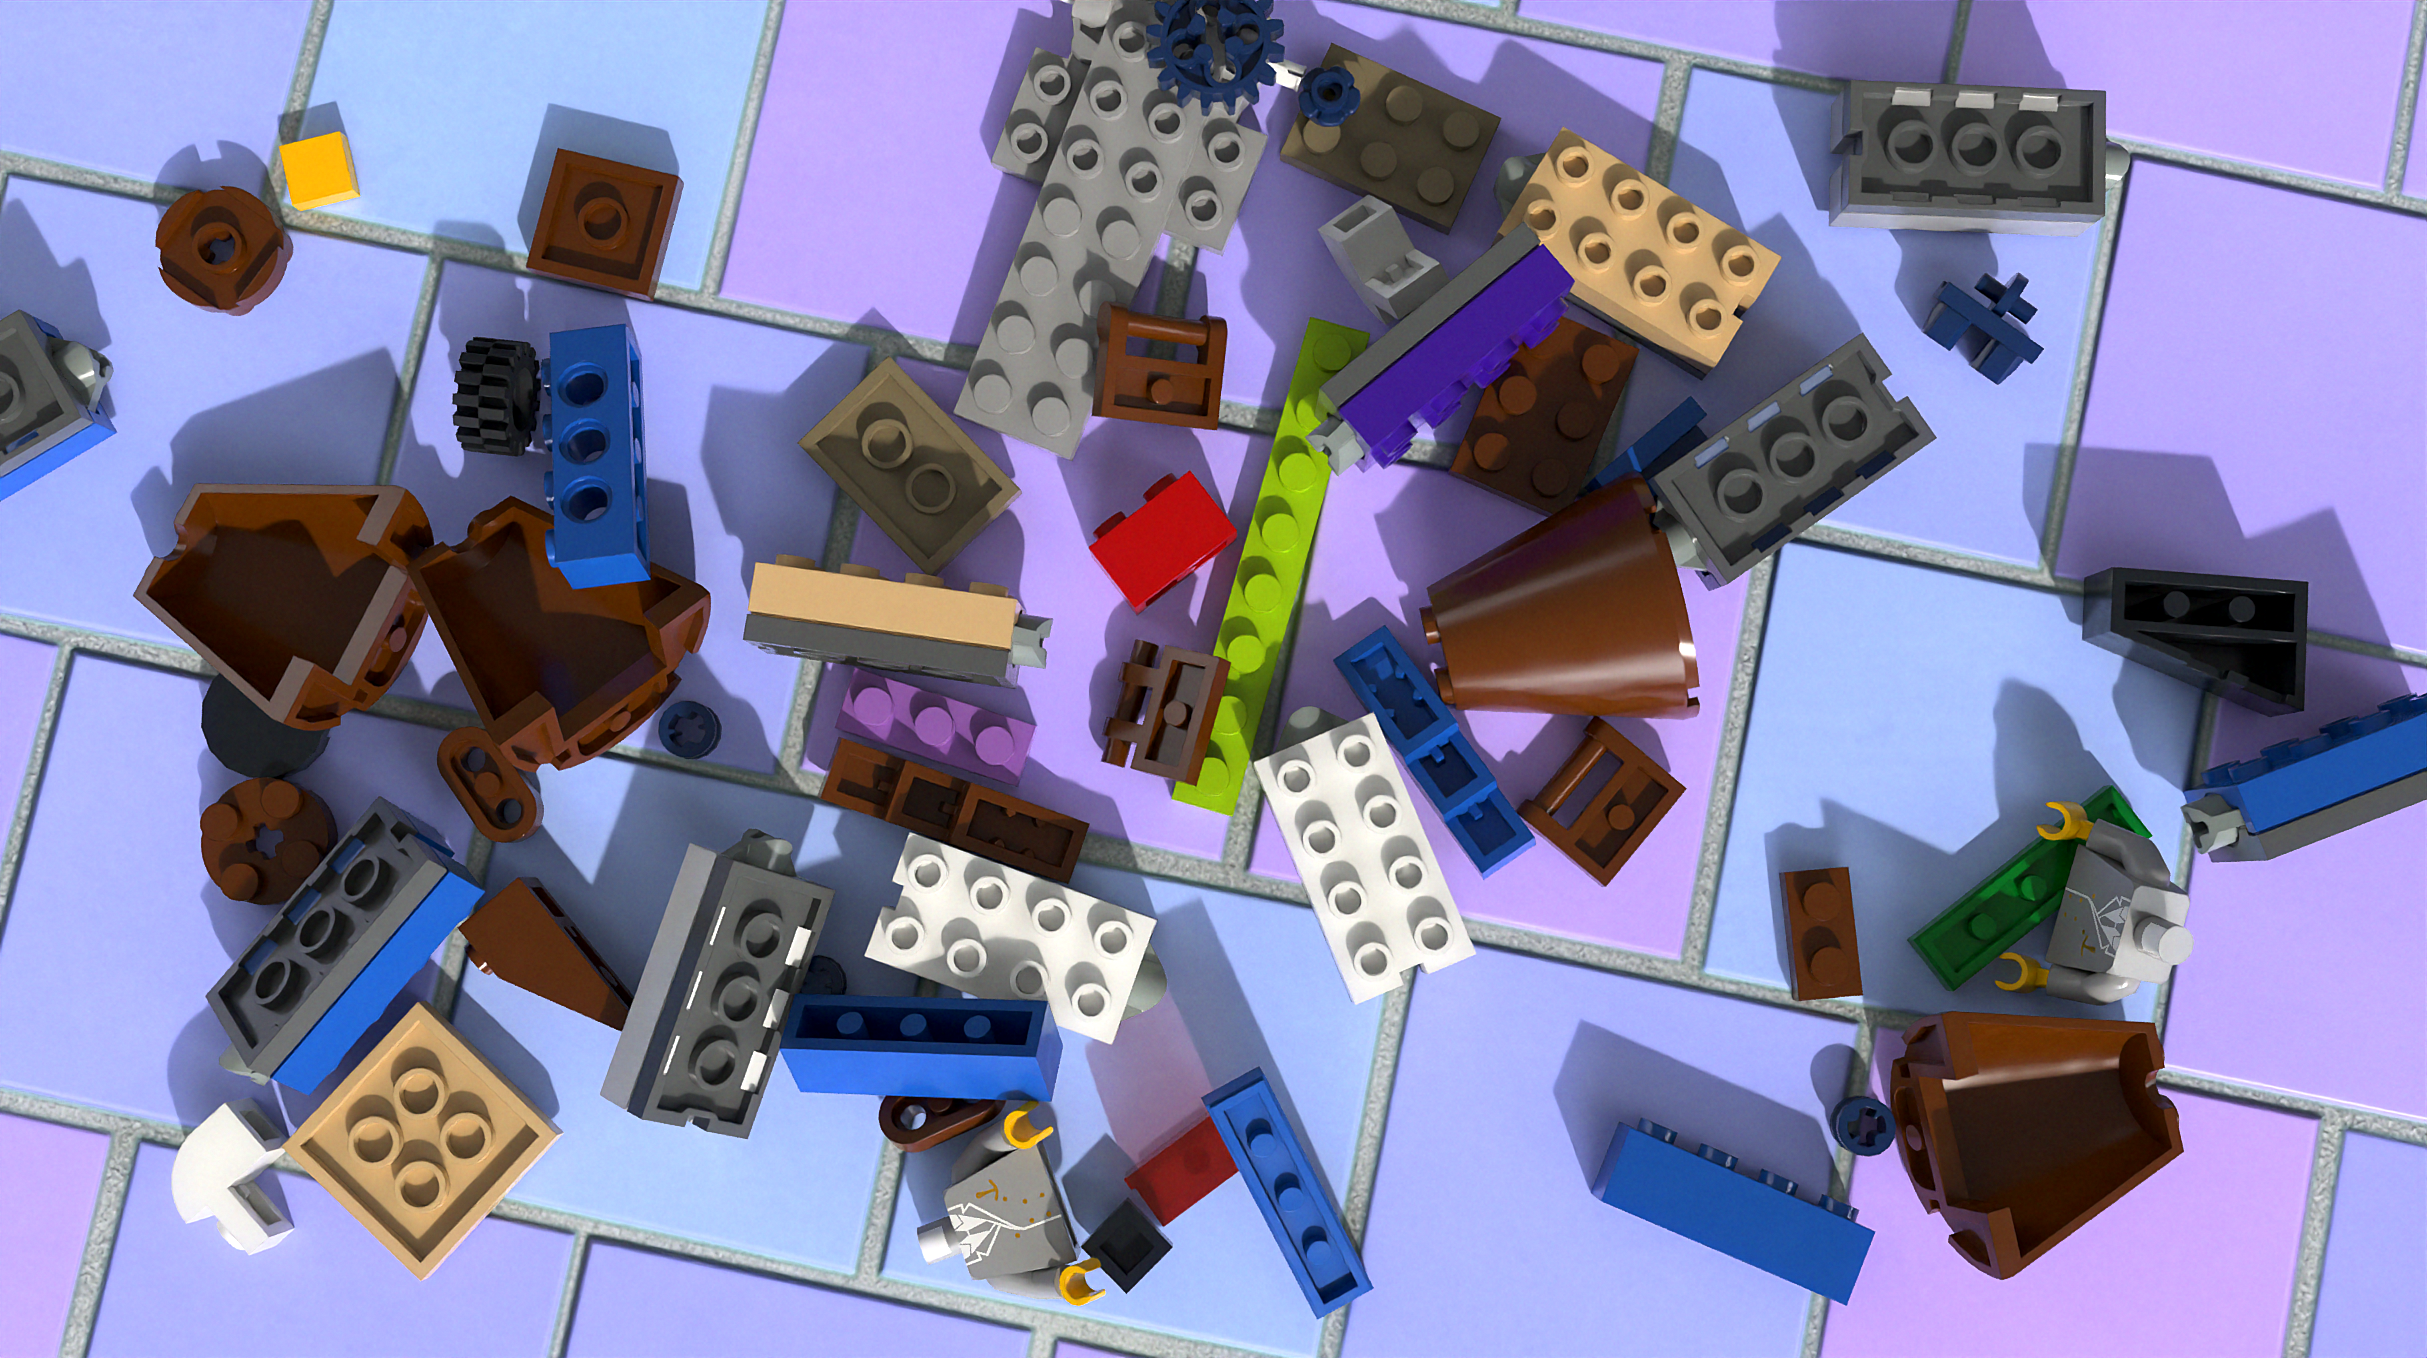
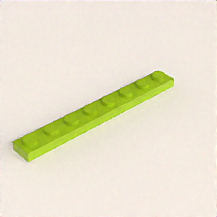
[1171,317,1370,817]

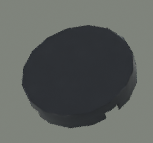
[201,673,331,779]

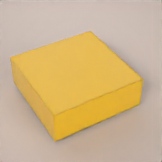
[279,131,361,211]

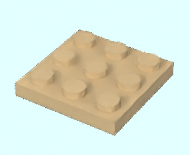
[281,1001,564,1281]

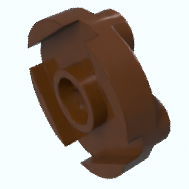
[155,186,294,316]
[200,778,338,905]

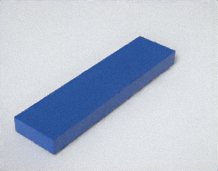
[1201,1066,1374,1320]

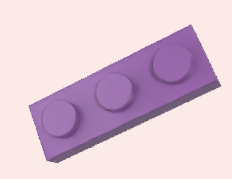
[835,668,1038,787]

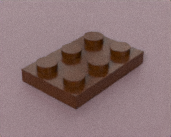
[1448,316,1640,517]

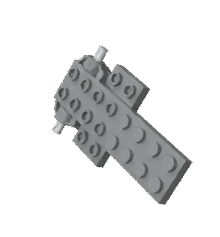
[953,0,1307,461]

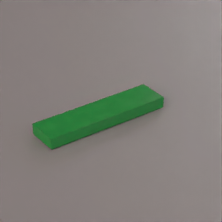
[1907,785,2153,992]

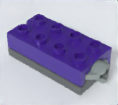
[1305,221,1575,476]

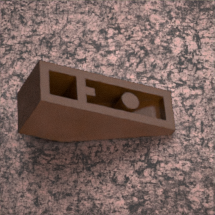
[457,877,634,1032]

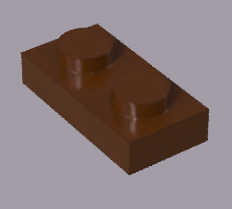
[1779,867,1863,1001]

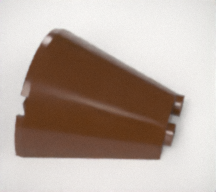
[1419,470,1700,720]
[133,483,435,731]
[405,495,711,773]
[1890,1011,2184,1280]

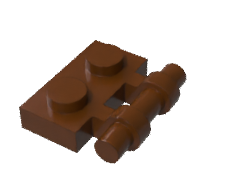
[1101,639,1231,787]

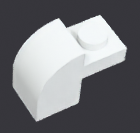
[1318,194,1450,325]
[171,1097,295,1256]

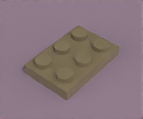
[1280,43,1501,235]
[797,356,1022,576]

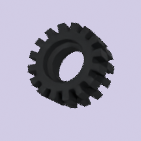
[452,337,541,457]

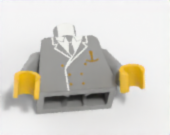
[1995,801,2194,1006]
[917,1101,1106,1306]

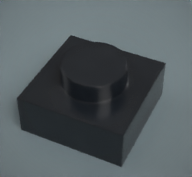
[1081,1197,1173,1294]

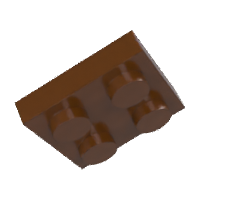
[526,148,684,302]

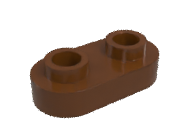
[437,726,544,843]
[878,1095,1007,1153]

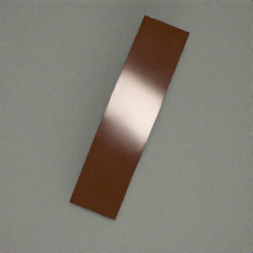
[817,737,1090,884]

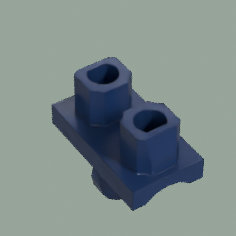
[1921,272,2044,385]

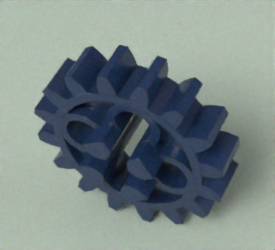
[1146,0,1285,117]

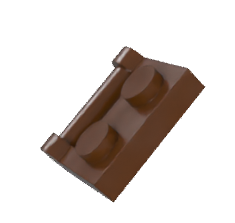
[1091,301,1228,430]
[1516,716,1687,887]

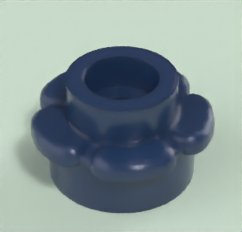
[1298,66,1361,127]

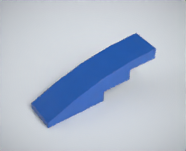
[1333,625,1536,880]

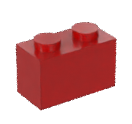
[1088,470,1237,616]

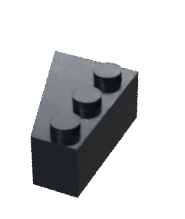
[2082,567,2309,717]

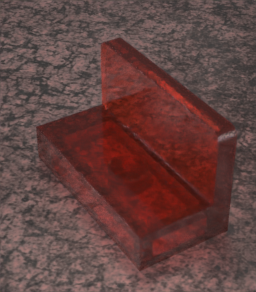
[1123,1111,1239,1227]

